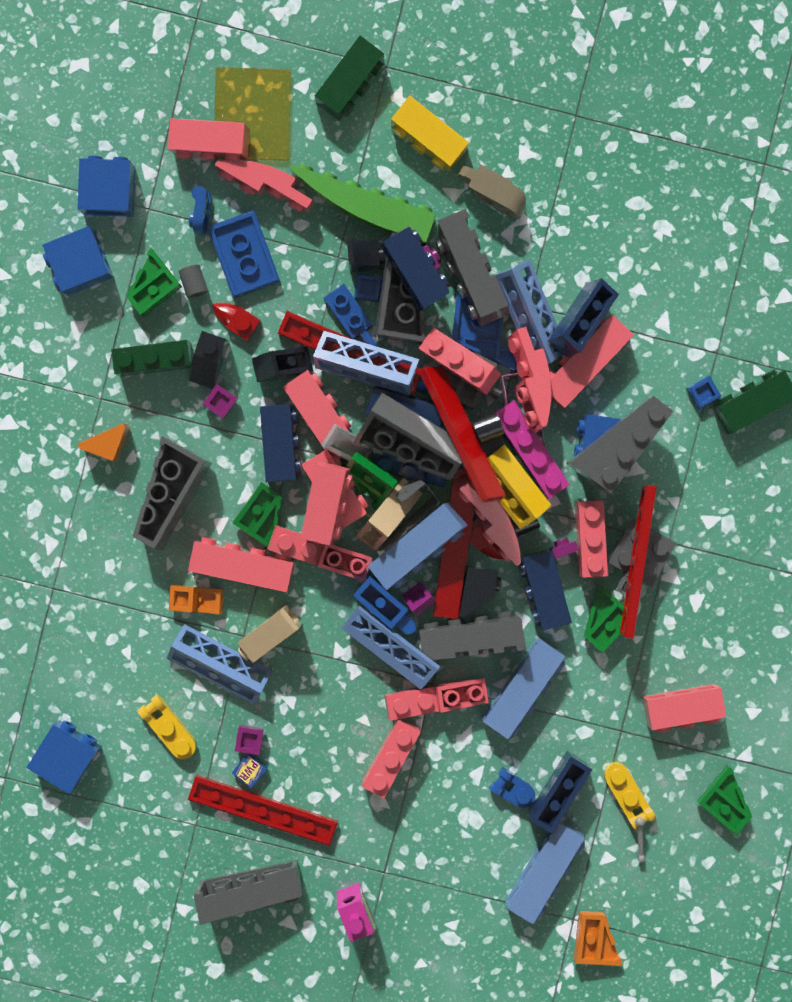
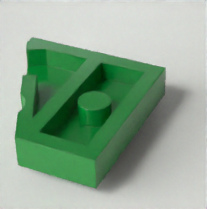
[126,248,182,317]
[232,482,282,547]
[584,584,624,653]

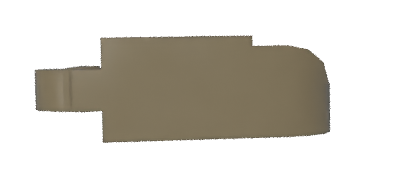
[457,164,526,220]

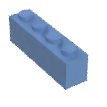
[368,502,468,590]
[482,637,565,739]
[505,820,585,924]

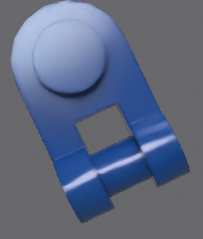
[189,186,212,234]
[489,767,535,808]

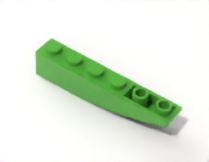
[291,164,436,246]

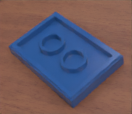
[207,210,281,299]

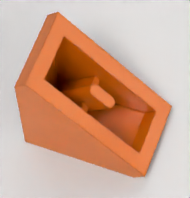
[77,423,130,462]

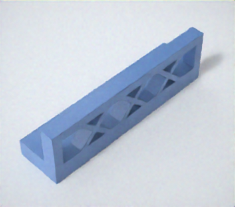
[495,259,563,364]
[313,331,419,397]
[341,605,440,689]
[167,624,273,705]

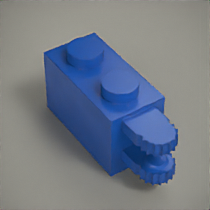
[353,575,417,635]

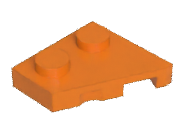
[573,911,622,966]

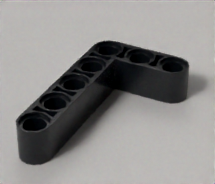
[471,412,540,537]

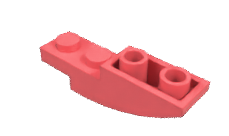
[215,160,313,214]
[508,327,551,434]
[457,475,521,566]
[268,525,372,582]
[384,678,489,721]

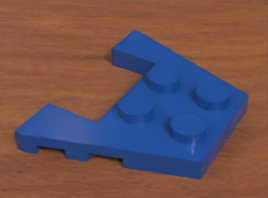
[452,276,533,372]

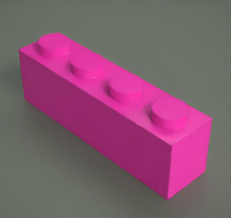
[496,401,570,499]

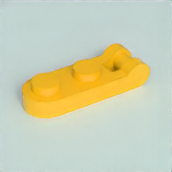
[137,694,197,759]
[604,762,657,832]

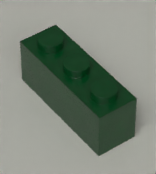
[315,35,385,121]
[111,340,193,377]
[713,369,792,434]

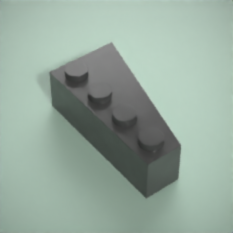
[436,208,509,327]
[374,233,427,345]
[352,393,462,480]
[566,396,674,494]
[133,436,212,550]
[419,611,526,660]
[193,860,304,925]

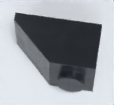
[347,238,384,273]
[189,331,229,389]
[251,347,313,383]
[458,565,501,617]

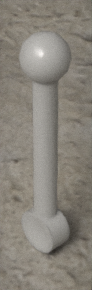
[635,817,645,863]

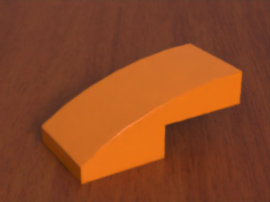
[169,585,225,614]

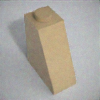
[356,478,423,551]
[237,604,302,663]

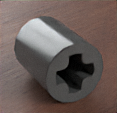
[178,264,209,298]

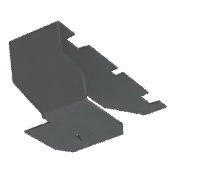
[377,479,440,556]

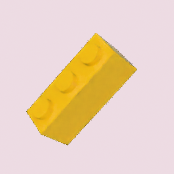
[391,95,469,172]
[487,445,551,529]

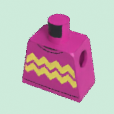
[336,882,377,942]

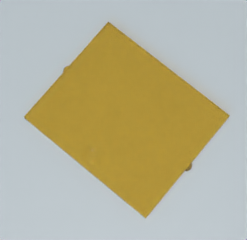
[214,67,291,161]

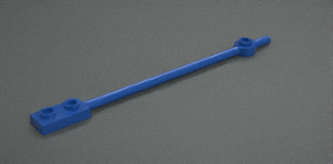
[324,284,478,516]

